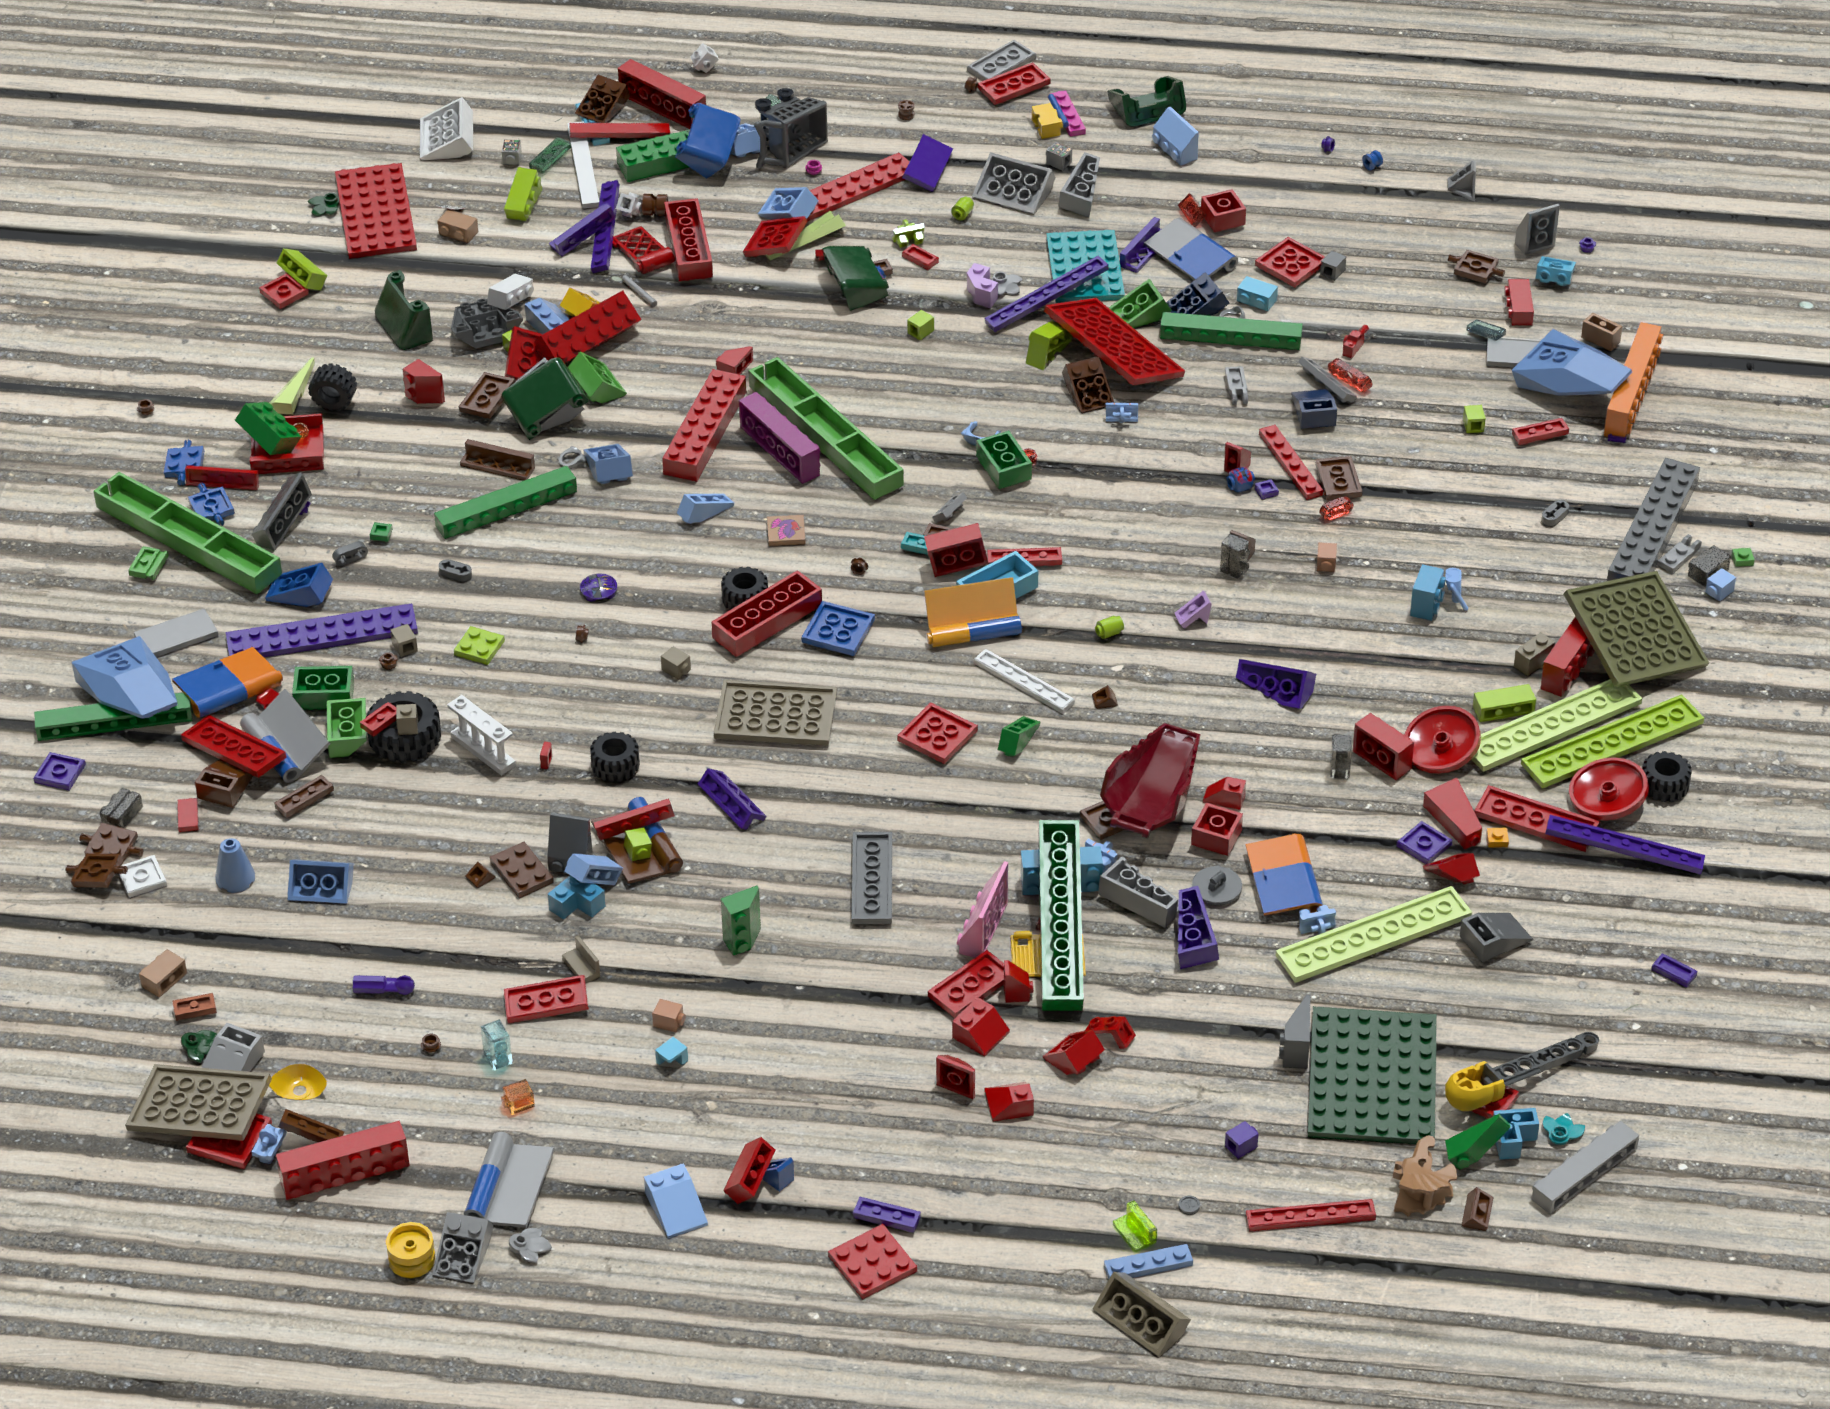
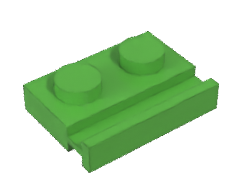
[128,546,168,580]

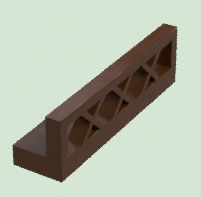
[460,439,535,481]

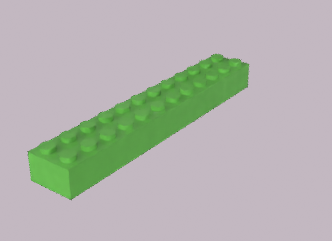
[748,357,904,500]
[93,472,282,594]

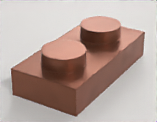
[172,993,217,1021]

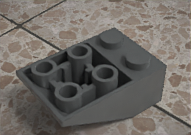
[1460,913,1533,962]

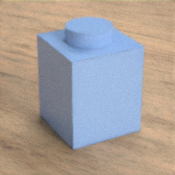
[1705,568,1736,601]

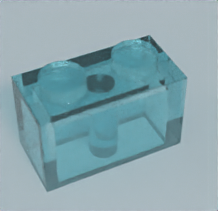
[480,1019,512,1070]

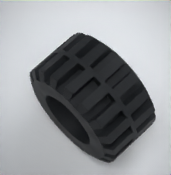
[308,363,357,411]
[721,566,768,611]
[590,731,640,782]
[1642,751,1692,802]

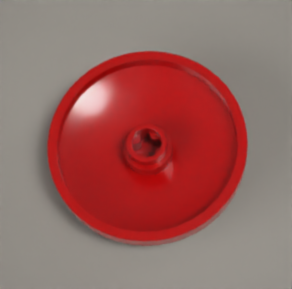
[1404,706,1481,774]
[1569,757,1649,821]

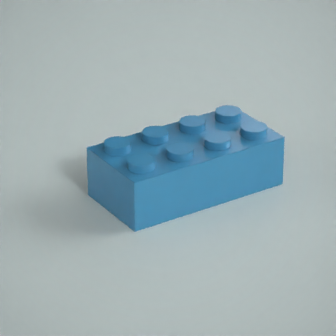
[1020,846,1103,895]

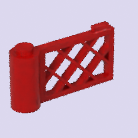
[612,226,675,274]

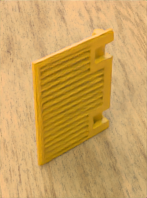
[1010,931,1086,977]

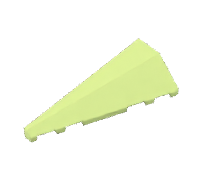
[765,211,846,260]
[269,357,315,415]

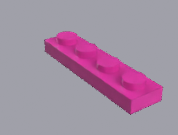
[1050,91,1086,137]

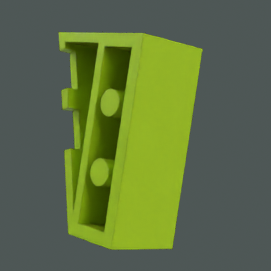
[504,167,543,221]
[1025,320,1073,371]

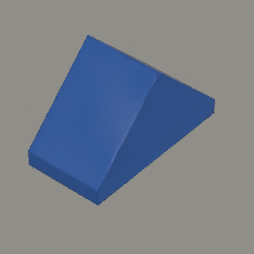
[762,1157,794,1192]

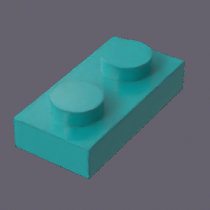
[901,532,928,555]

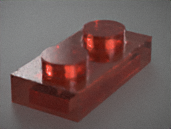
[1178,193,1207,227]

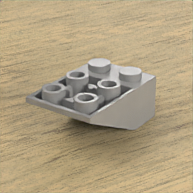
[201,1023,265,1072]
[432,1212,493,1283]

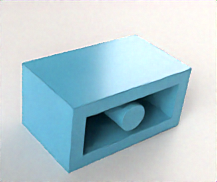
[1237,276,1278,311]

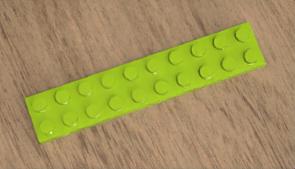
[1521,694,1704,789]

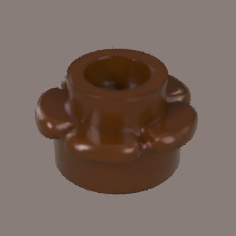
[964,77,979,92]
[137,399,155,415]
[851,557,869,575]
[575,625,589,643]
[379,652,398,670]
[421,1033,441,1052]

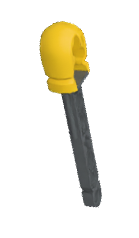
[1445,1032,1599,1111]

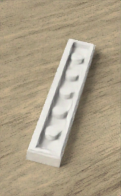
[974,649,1075,714]

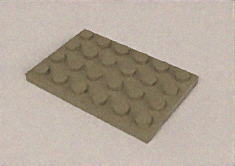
[714,680,837,746]
[125,1064,272,1141]

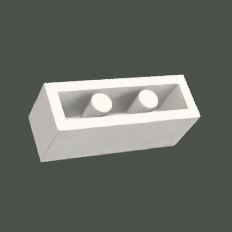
[487,274,534,310]

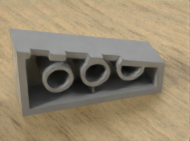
[1098,856,1178,927]

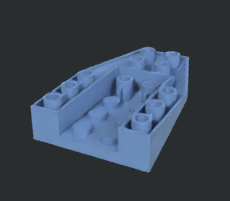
[1512,329,1632,396]
[71,636,178,718]

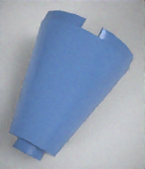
[215,838,255,893]

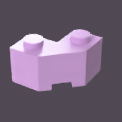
[967,263,998,308]

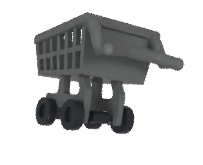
[754,88,828,169]

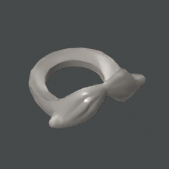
[1220,306,1245,319]
[559,446,586,469]

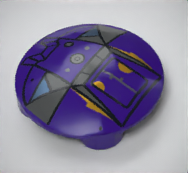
[580,573,617,602]

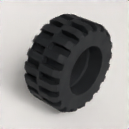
[366,691,441,762]

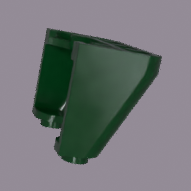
[1107,76,1187,126]
[822,246,889,311]
[374,270,433,350]
[501,357,589,441]

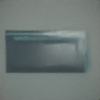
[1466,319,1506,341]

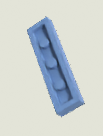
[1104,1244,1193,1279]

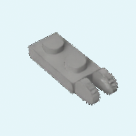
[1225,366,1248,405]
[1657,534,1702,574]

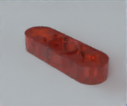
[1328,358,1373,392]

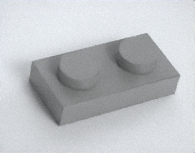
[932,492,967,523]

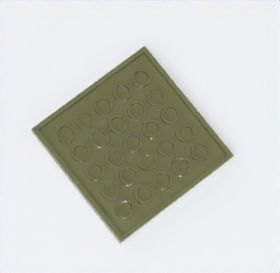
[1563,571,1709,687]

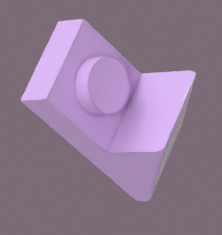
[1175,590,1212,629]

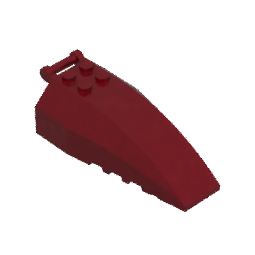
[1100,723,1201,839]

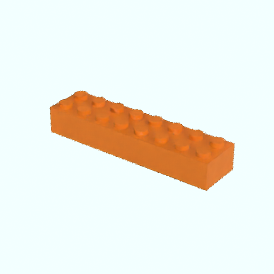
[1604,322,1663,437]

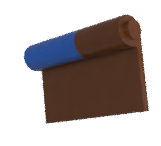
[591,797,683,884]

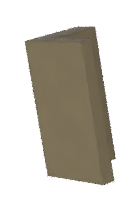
[562,935,600,983]

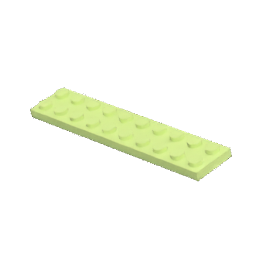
[1471,679,1642,772]
[1276,886,1472,983]

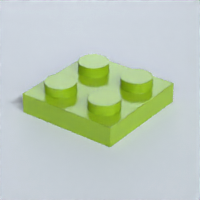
[454,626,505,665]

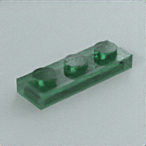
[529,137,571,174]

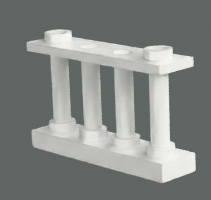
[447,695,516,776]

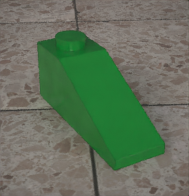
[997,716,1041,757]
[1445,1114,1511,1170]

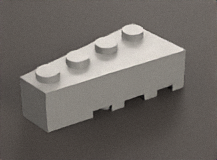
[1058,152,1100,217]

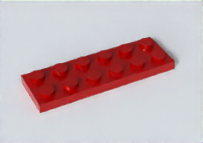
[181,715,287,778]
[1474,785,1600,852]

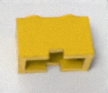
[1031,103,1063,139]

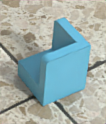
[655,1037,688,1065]

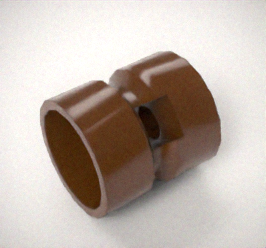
[642,194,668,216]

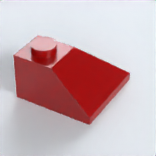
[1423,853,1480,885]
[936,1055,975,1099]
[984,1082,1034,1122]

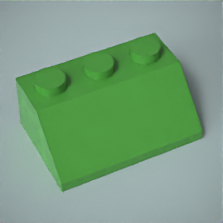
[568,352,627,404]
[327,698,367,758]

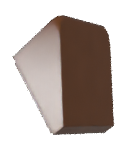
[1092,685,1118,709]
[465,861,496,888]

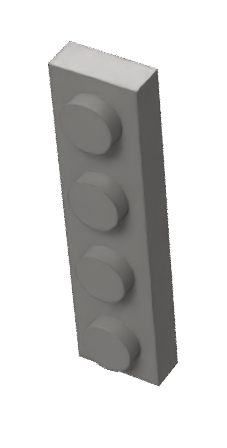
[1298,357,1357,402]

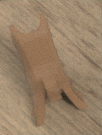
[1392,1136,1457,1217]

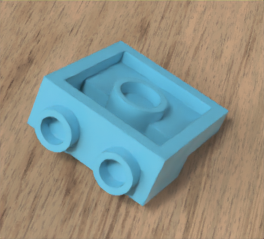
[1535,256,1576,286]

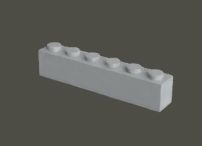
[1531,1121,1639,1214]

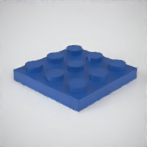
[801,601,875,656]

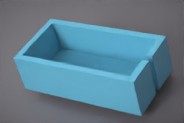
[956,551,1039,599]

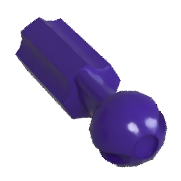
[353,975,415,995]

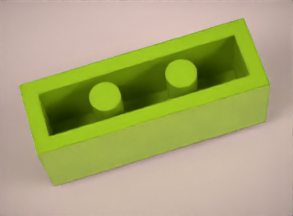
[276,248,328,291]
[1473,684,1536,722]

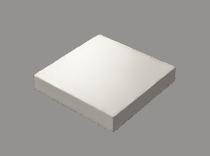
[118,855,167,898]

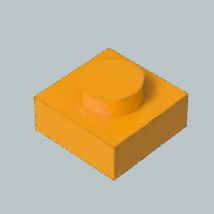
[1486,828,1509,848]

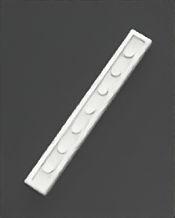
[567,121,599,209]

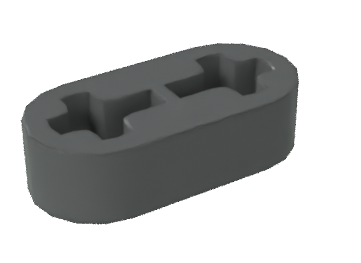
[1541,500,1569,527]
[332,541,368,566]
[439,559,472,582]

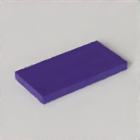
[902,134,953,192]

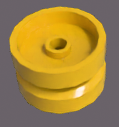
[386,1222,436,1278]

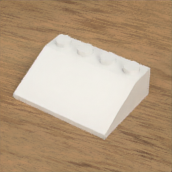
[420,97,473,161]

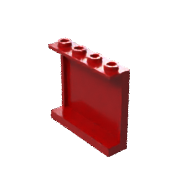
[250,414,324,474]

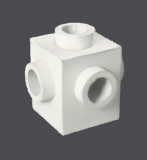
[690,43,719,73]
[616,192,642,218]

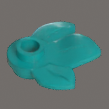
[1542,1113,1585,1145]

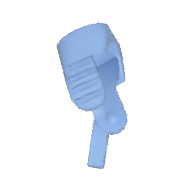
[961,421,1001,446]
[1445,568,1468,611]

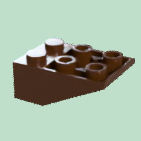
[575,74,630,123]
[1062,357,1114,413]
[195,759,253,808]

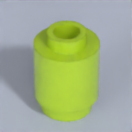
[951,196,974,220]
[1095,616,1124,639]

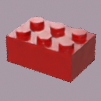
[924,523,989,577]
[1352,712,1414,781]

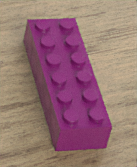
[739,392,821,484]

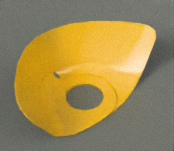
[269,1064,327,1100]

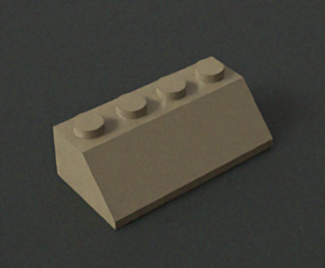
[1093,1272,1191,1357]

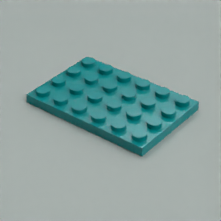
[1046,230,1125,303]

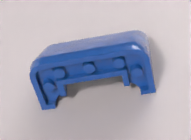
[675,103,741,179]

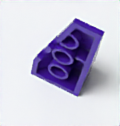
[1236,659,1317,709]

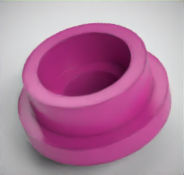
[805,160,822,175]

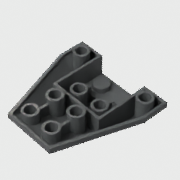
[451,298,523,349]

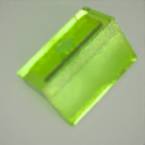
[1113,1200,1157,1252]

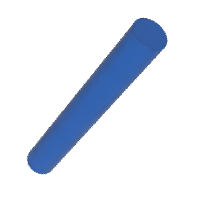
[1048,94,1069,128]

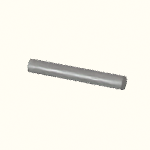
[622,275,657,307]

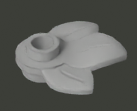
[992,271,1022,296]
[509,1228,552,1263]

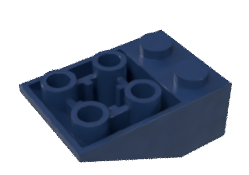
[1166,272,1230,316]
[1291,389,1337,429]

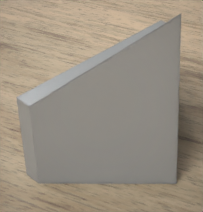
[1447,160,1476,202]

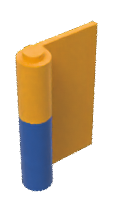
[924,577,1022,647]

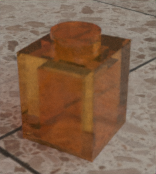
[501,1079,535,1115]

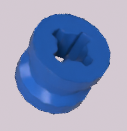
[1362,150,1383,170]

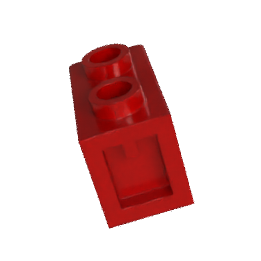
[1085,1016,1136,1049]

